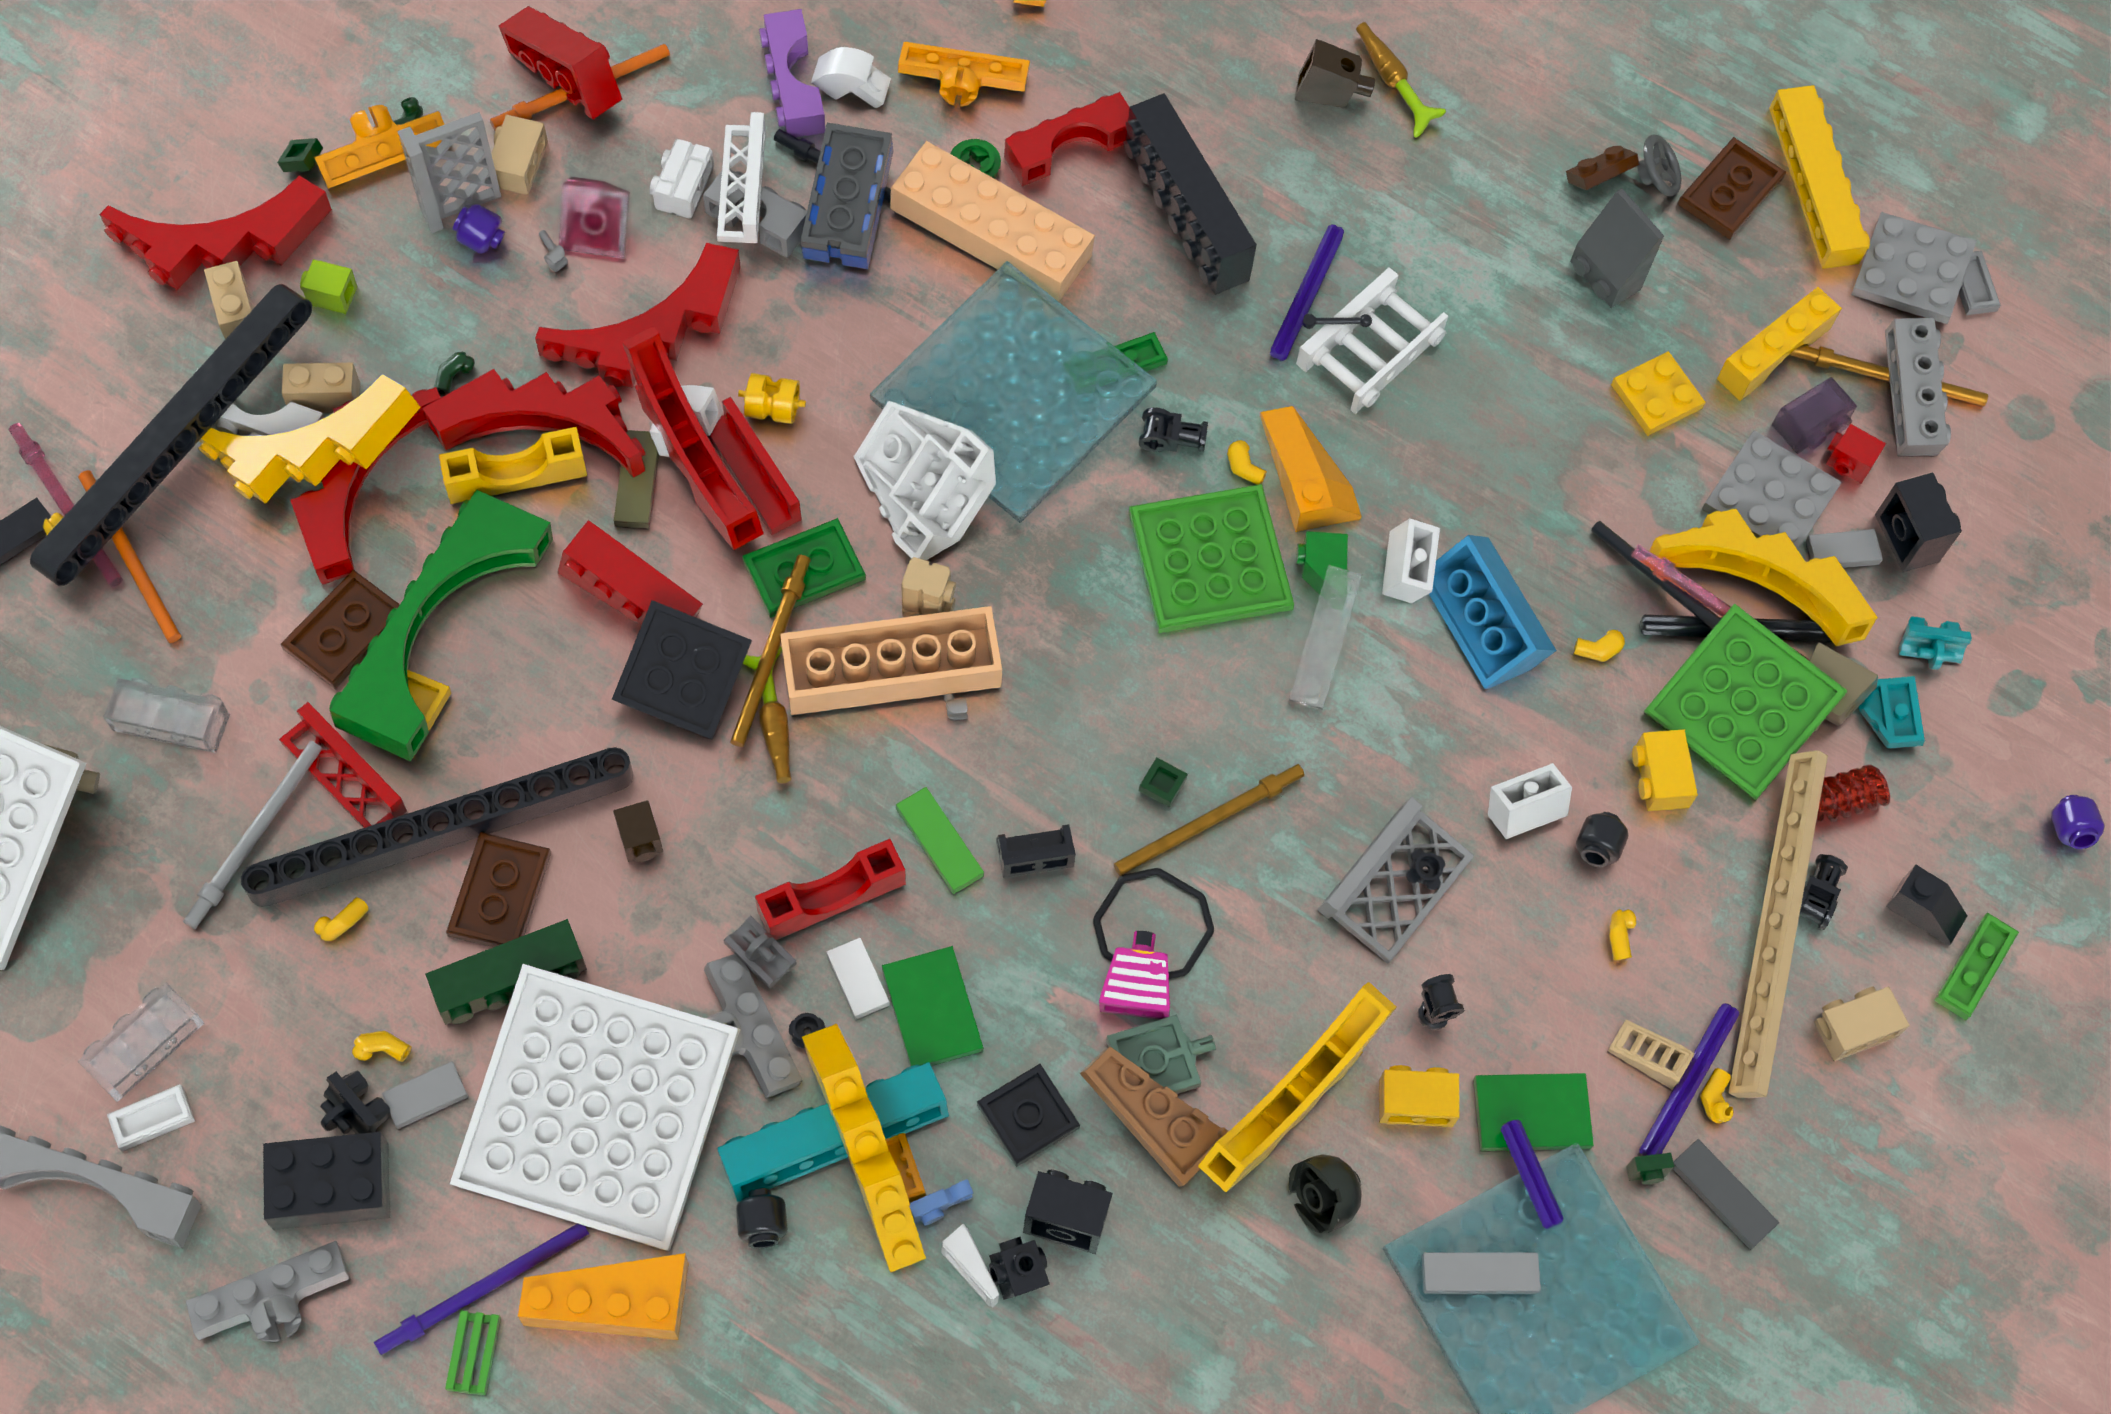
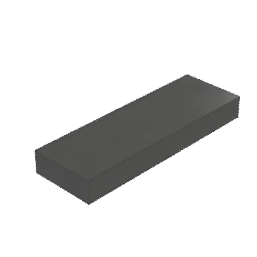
[1673,1139,1780,1250]

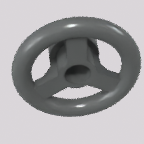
[1637,134,1682,196]

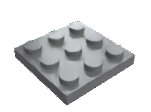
[1851,212,1977,324]
[1702,430,1842,550]

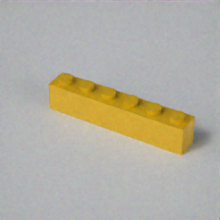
[1769,85,1870,269]

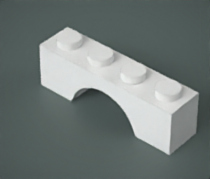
[196,368,324,436]

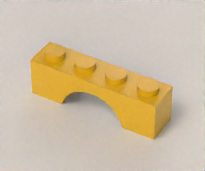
[1717,287,1842,401]
[439,427,587,504]

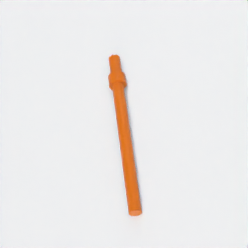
[490,44,670,131]
[78,470,181,643]

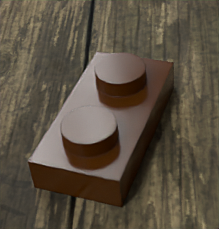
[1566,146,1640,190]

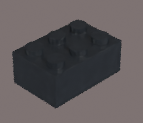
[263,1132,390,1230]

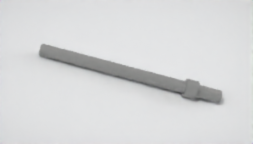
[183,741,323,929]

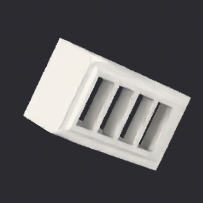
[941,1224,999,1308]

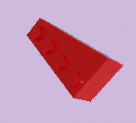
[498,6,623,120]
[557,520,703,625]

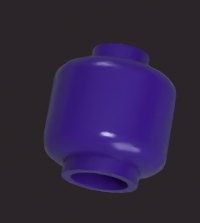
[452,204,505,254]
[2051,795,2105,849]

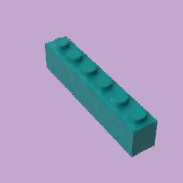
[717,1062,949,1202]

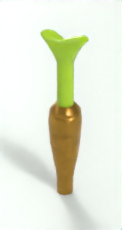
[1356,22,1446,138]
[743,647,791,783]

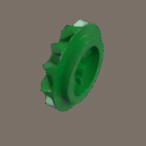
[950,139,1001,179]

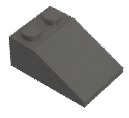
[1570,188,1664,308]

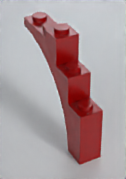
[99,176,332,290]
[535,243,741,388]
[622,326,764,550]
[422,369,646,478]
[290,387,440,585]

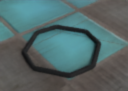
[1093,868,1214,979]

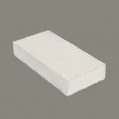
[826,938,890,1020]
[107,1084,195,1152]

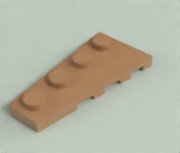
[1080,1047,1228,1187]

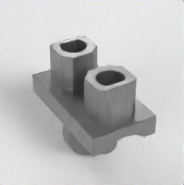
[724,916,797,989]

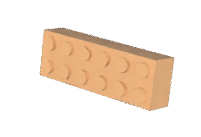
[890,141,1095,304]
[780,606,1002,715]

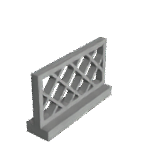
[398,112,502,233]
[1317,797,1474,964]

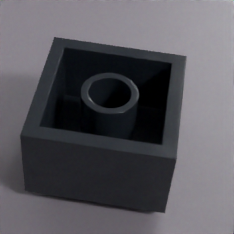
[1875,472,1962,572]
[1023,1170,1113,1255]

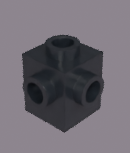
[989,1237,1050,1300]

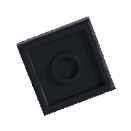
[977,1064,1080,1167]

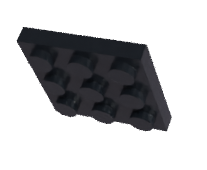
[611,600,752,739]

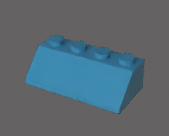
[1429,535,1557,689]

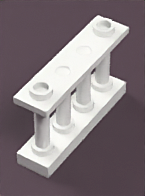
[1296,267,1448,414]

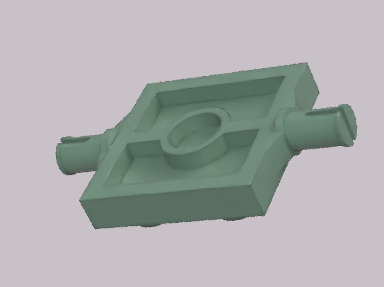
[1106,1014,1216,1094]

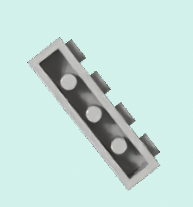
[1885,318,1951,456]

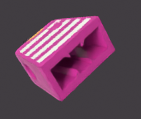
[1099,930,1170,1020]

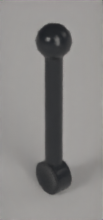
[1302,314,1372,329]

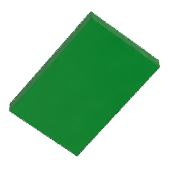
[742,518,866,618]
[882,946,984,1066]
[1473,1073,1594,1151]

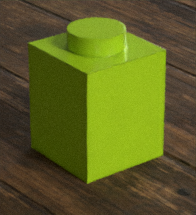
[300,259,358,314]

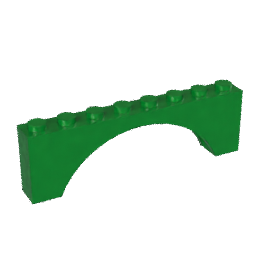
[329,490,553,762]

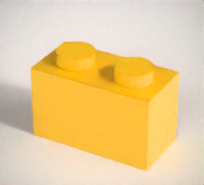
[1632,729,1698,811]
[1379,1065,1460,1127]

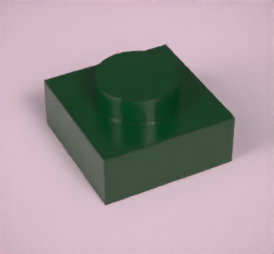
[277,138,323,172]
[1138,757,1188,808]
[1626,1153,1674,1185]

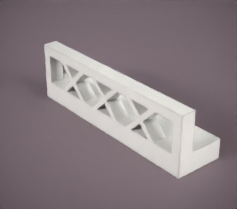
[717,112,766,243]

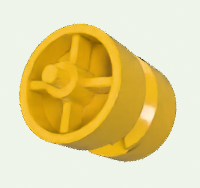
[738,373,806,424]

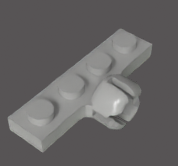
[704,954,802,1098]
[186,1241,350,1342]

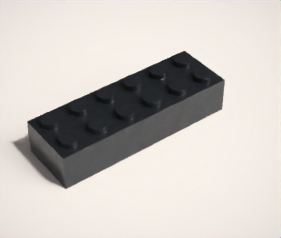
[1124,93,1257,295]

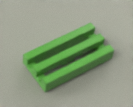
[445,1310,501,1396]

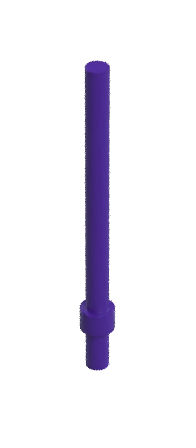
[374,1223,589,1355]

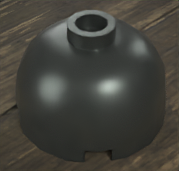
[1289,1154,1362,1233]

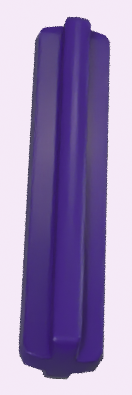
[1501,1119,1564,1229]

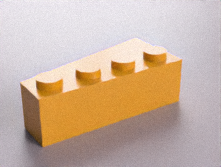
[518,1253,689,1340]

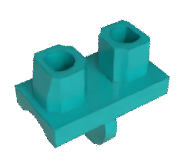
[1898,616,1972,670]

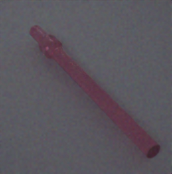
[9,423,123,587]
[1631,544,1810,661]

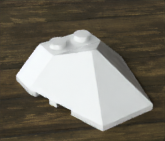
[854,401,996,560]

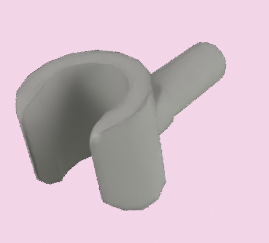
[539,230,568,272]
[943,694,968,721]

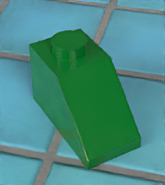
[1296,531,1348,611]

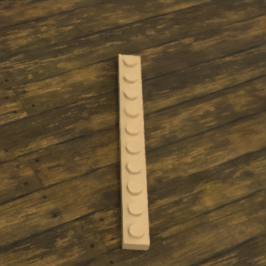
[1728,750,1828,1098]

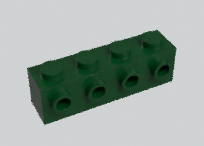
[425,919,587,1025]

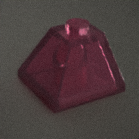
[559,177,630,258]

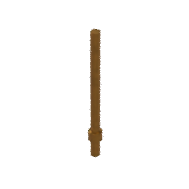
[1790,345,1988,407]
[730,555,811,747]
[1114,764,1305,876]

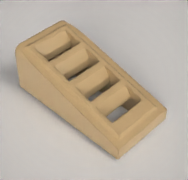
[1608,1020,1695,1090]

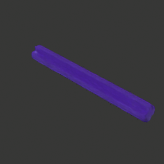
[1270,224,1344,361]
[1639,1003,1739,1156]

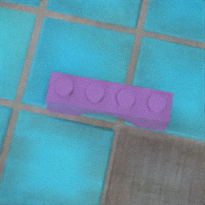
[759,9,825,137]

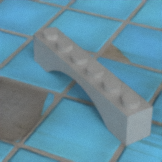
[0,1125,202,1248]

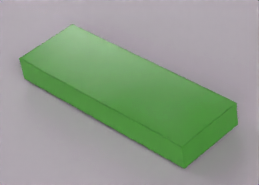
[896,787,984,895]
[1934,912,2019,1020]

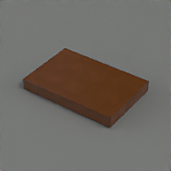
[1677,137,1786,240]
[280,570,400,689]
[446,832,551,947]

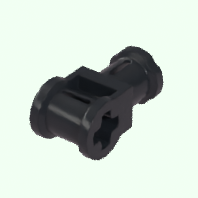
[1138,407,1208,452]
[1800,854,1848,930]
[1417,974,1465,1030]

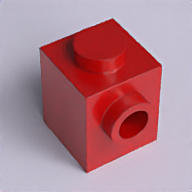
[1826,423,1887,484]

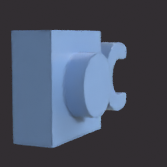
[910,1179,974,1226]

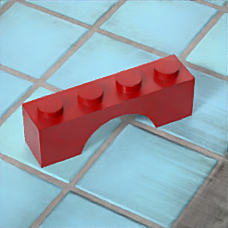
[1004,92,1129,187]
[755,838,906,940]

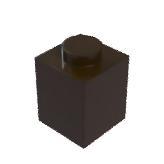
[613,800,663,862]

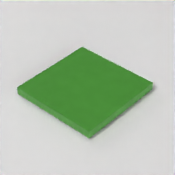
[1129,484,1294,633]
[1644,603,1848,801]

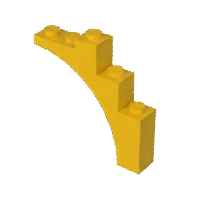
[198,374,421,504]
[1645,509,1878,646]
[1198,982,1397,1192]
[802,1024,926,1273]

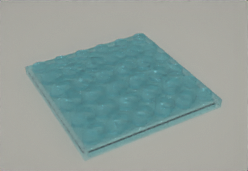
[870,261,1157,523]
[1382,1143,1700,1414]

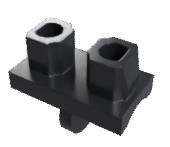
[320,1070,390,1135]

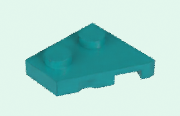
[1858,676,1925,748]

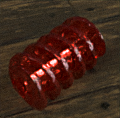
[1817,765,1890,822]

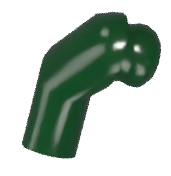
[393,97,423,125]
[433,352,475,396]

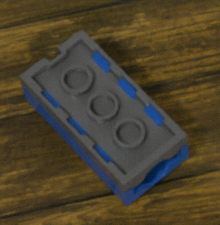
[800,122,894,269]

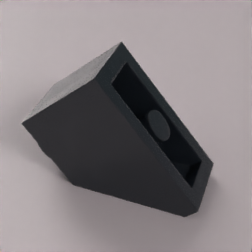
[1886,864,1968,946]

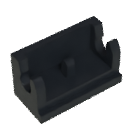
[996,824,1076,878]

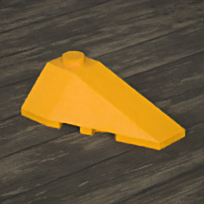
[1260,406,1362,532]

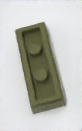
[613,430,659,529]

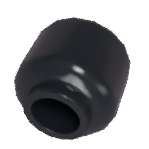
[1576,812,1629,867]
[736,1188,788,1248]

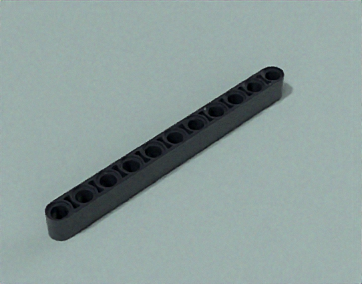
[30,284,312,586]
[241,747,633,907]

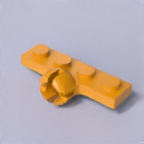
[898,42,1030,107]
[314,105,445,189]

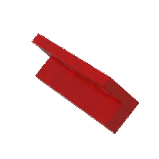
[708,397,802,535]
[279,702,407,828]

